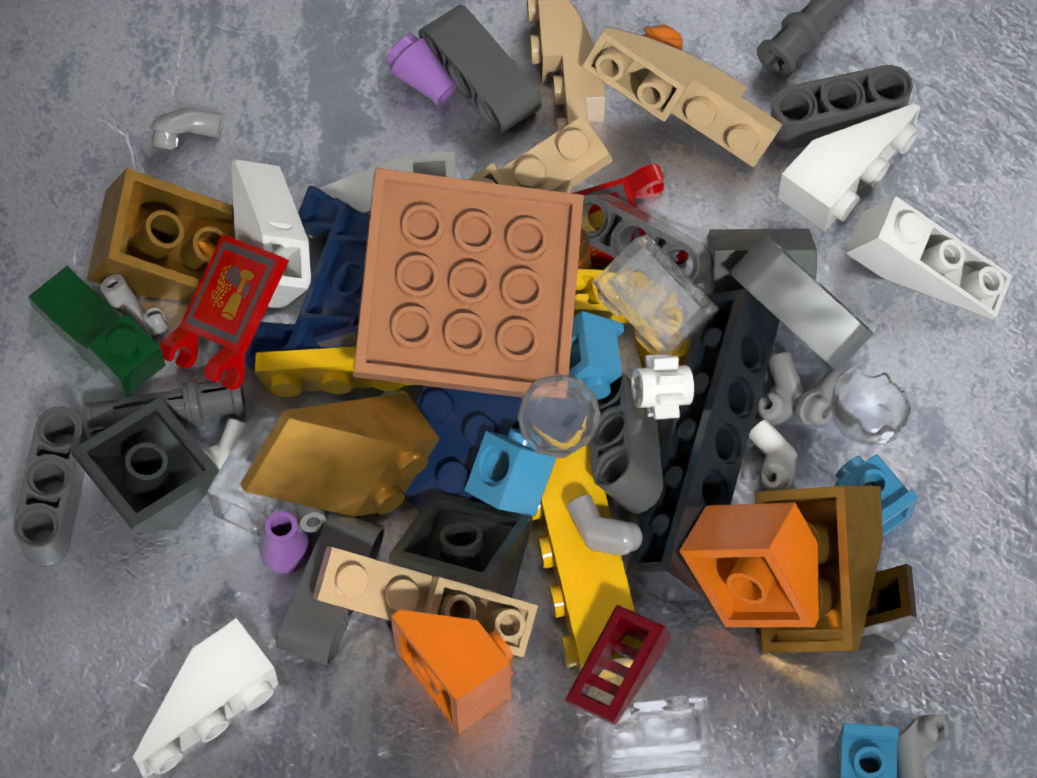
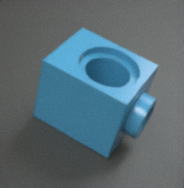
[464,428,557,516]

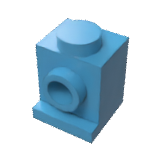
[567,311,624,400]
[835,454,919,537]
[836,723,899,778]

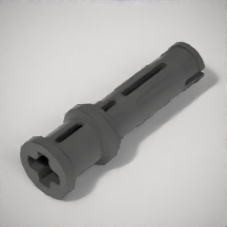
[757,0,850,78]
[85,379,247,436]

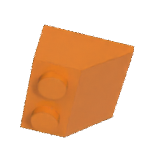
[679,502,819,627]
[391,609,513,735]

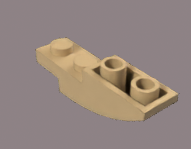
[527,0,606,132]
[582,27,783,168]
[467,115,613,193]
[312,546,538,658]

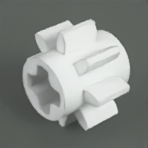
[631,354,694,420]

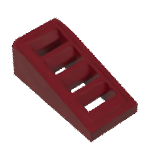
[565,605,671,726]

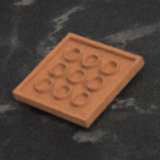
[352,168,584,399]

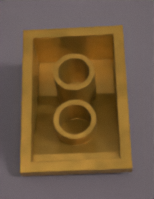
[87,168,235,302]
[240,392,440,517]
[755,485,883,653]

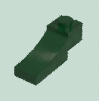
[28,266,166,397]

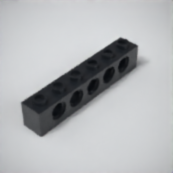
[626,289,780,601]

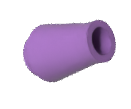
[385,33,457,105]
[260,511,313,573]

